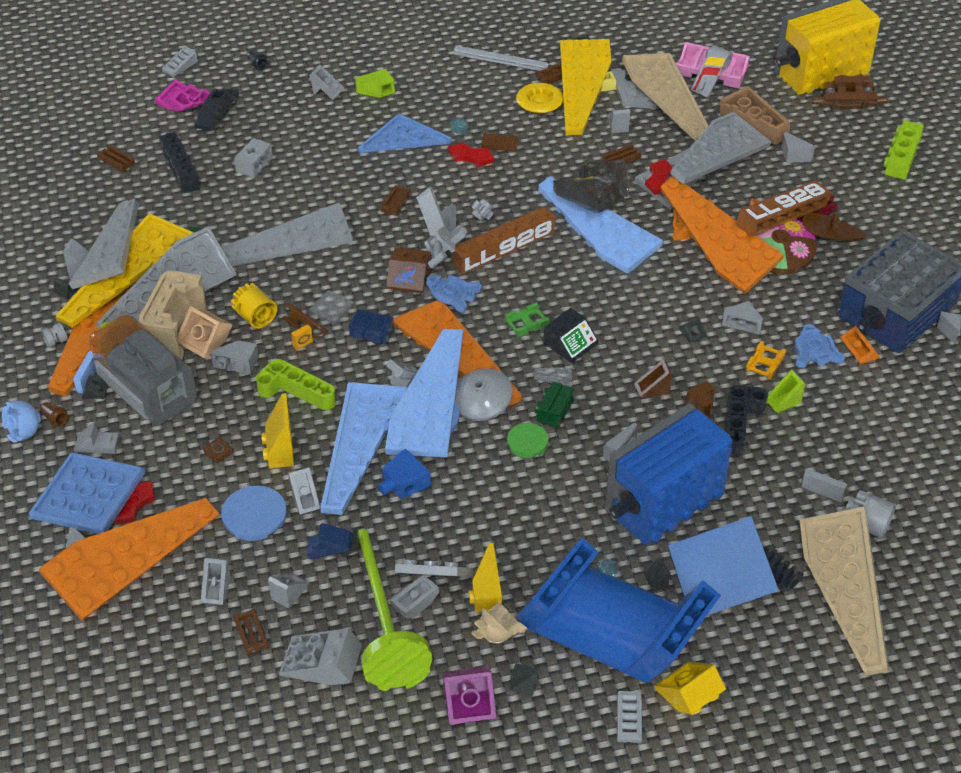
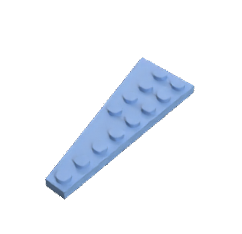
[321,382,407,515]

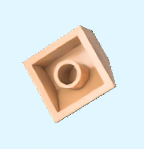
[177,306,232,358]

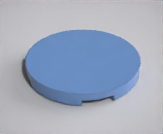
[221,486,287,541]

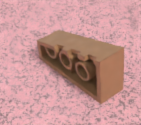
[720,86,790,145]

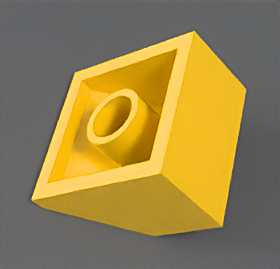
[654,661,726,715]

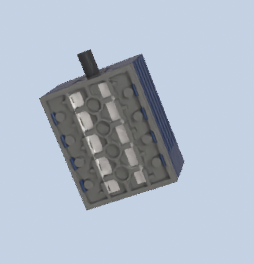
[838,230,961,353]

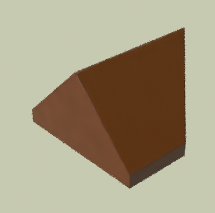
[634,359,672,399]

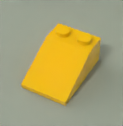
[262,393,294,469]

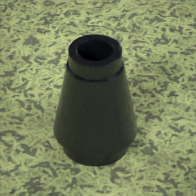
[247,51,268,70]

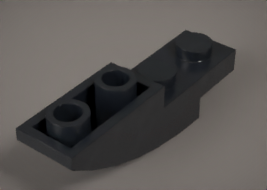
[195,88,239,131]

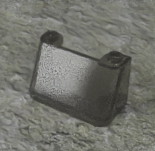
[553,160,629,213]

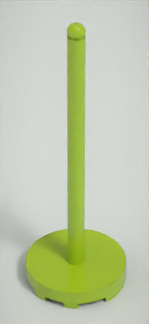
[358,528,432,691]

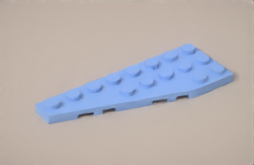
[539,176,663,274]
[385,329,463,458]

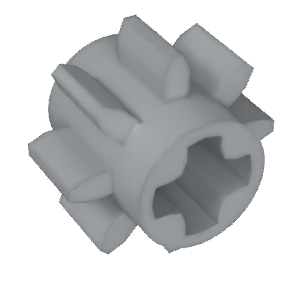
[471,199,494,221]

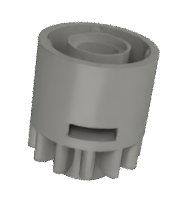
[845,490,896,539]

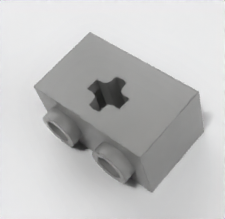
[234,138,273,178]

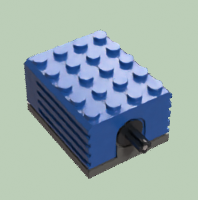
[605,403,732,545]

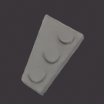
[395,560,474,578]

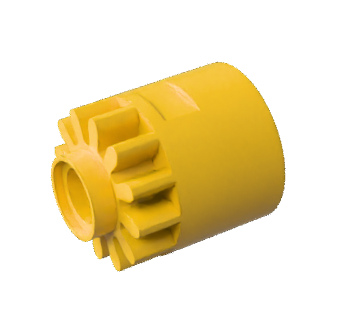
[231,283,277,329]

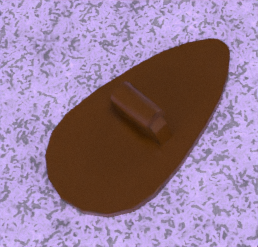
[802,213,866,241]

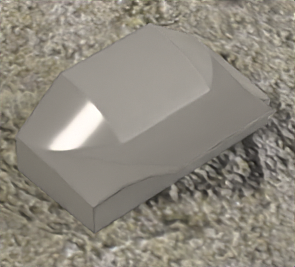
[390,575,439,619]

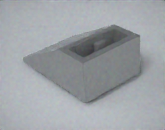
[279,628,362,685]

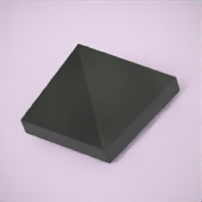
[341,529,360,557]

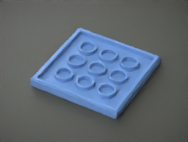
[28,452,145,534]
[668,516,779,615]

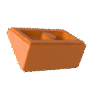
[840,326,880,364]

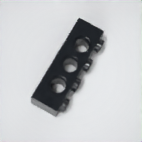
[159,132,199,194]

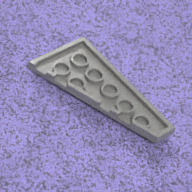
[69,199,139,289]

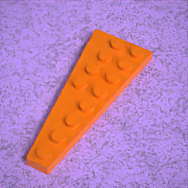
[48,284,134,397]
[394,300,522,407]

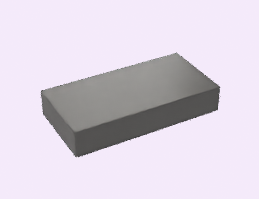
[801,469,847,502]

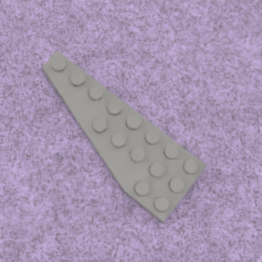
[670,112,772,184]
[96,226,237,331]

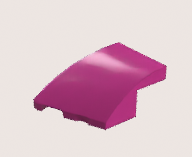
[155,79,211,111]

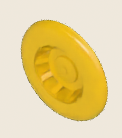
[516,83,563,113]

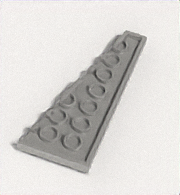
[221,203,353,266]

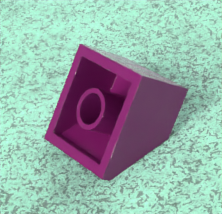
[442,666,496,725]

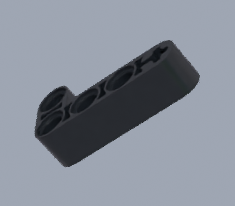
[726,385,768,458]

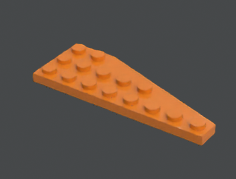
[661,176,783,294]
[39,498,219,621]

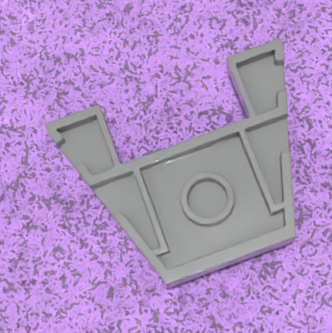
[611,69,658,109]

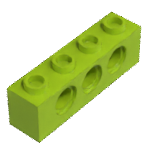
[883,120,924,180]

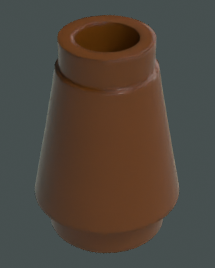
[40,402,68,426]

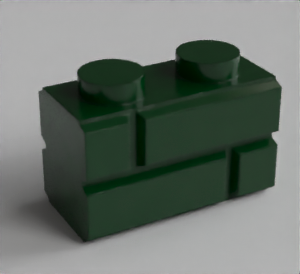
[535,381,575,429]

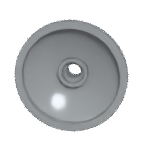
[455,368,513,421]

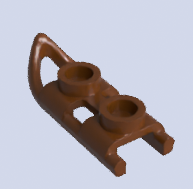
[283,303,328,338]

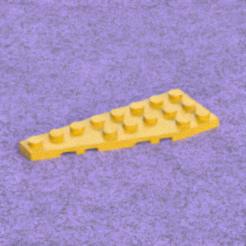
[560,39,611,135]

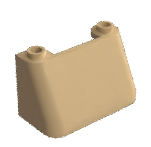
[139,271,207,360]

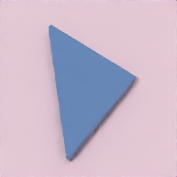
[358,114,452,153]

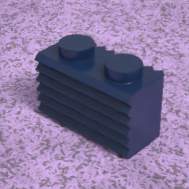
[349,308,394,344]

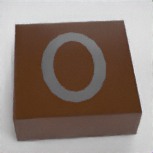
[203,437,233,463]

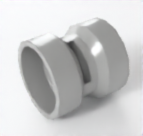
[41,322,68,348]

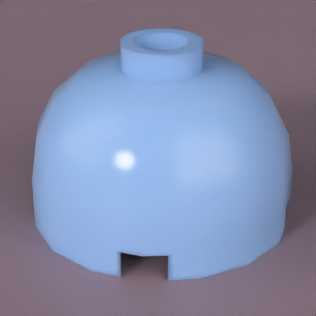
[2,400,41,442]

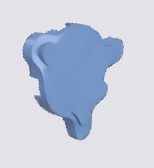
[426,275,482,312]
[794,324,845,368]

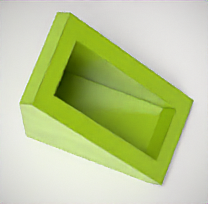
[767,369,805,413]

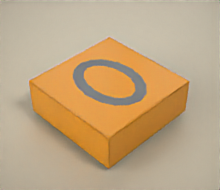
[291,324,313,350]

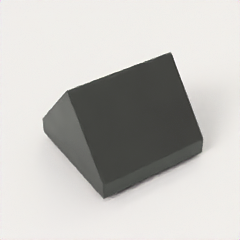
[53,277,79,300]

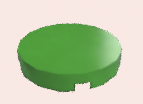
[507,423,549,459]

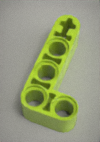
[256,359,336,410]

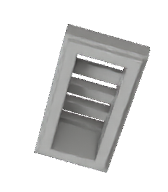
[162,46,198,77]
[603,423,638,461]
[617,691,642,743]

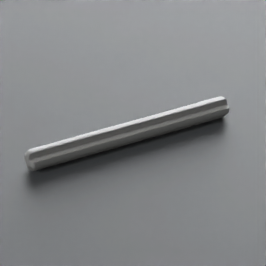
[454,46,549,71]

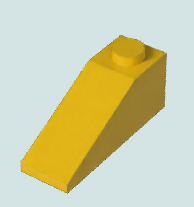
[468,543,502,613]

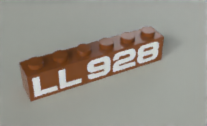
[736,180,831,237]
[452,206,555,275]

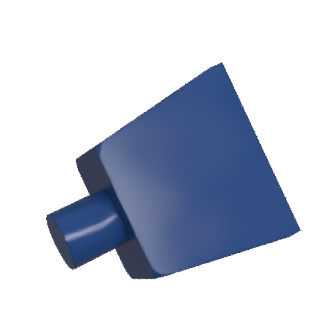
[378,449,431,498]

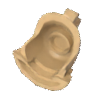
[472,602,528,643]

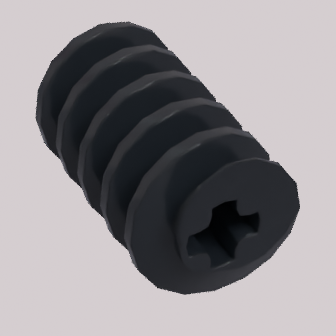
[763,545,804,592]

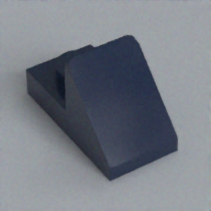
[306,523,352,560]

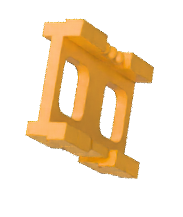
[746,341,786,380]

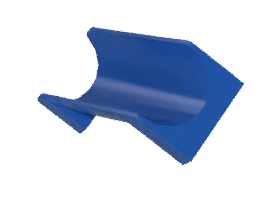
[515,538,721,683]

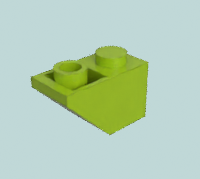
[355,69,395,98]

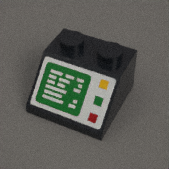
[543,308,598,363]

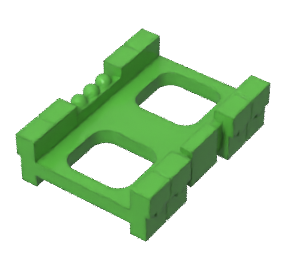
[505,303,549,338]

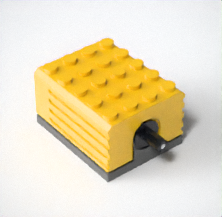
[774,0,880,95]

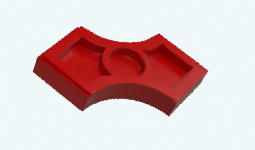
[448,142,494,167]
[645,159,673,195]
[113,481,155,525]

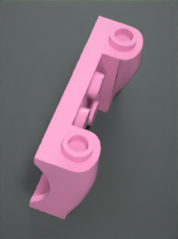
[676,42,750,89]

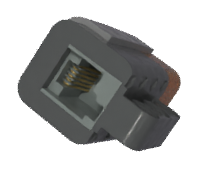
[89,314,197,424]

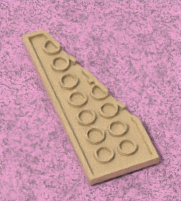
[622,53,709,141]
[800,507,889,675]

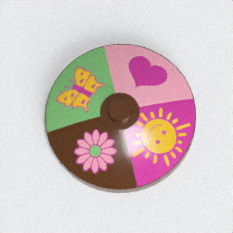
[757,219,817,274]

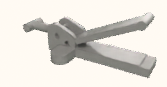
[416,187,467,268]

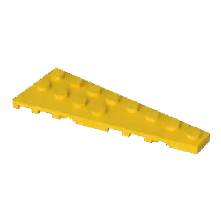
[56,213,193,328]

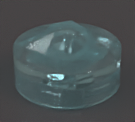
[450,118,468,134]
[595,559,618,576]

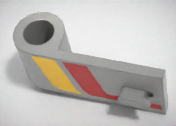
[691,45,733,98]

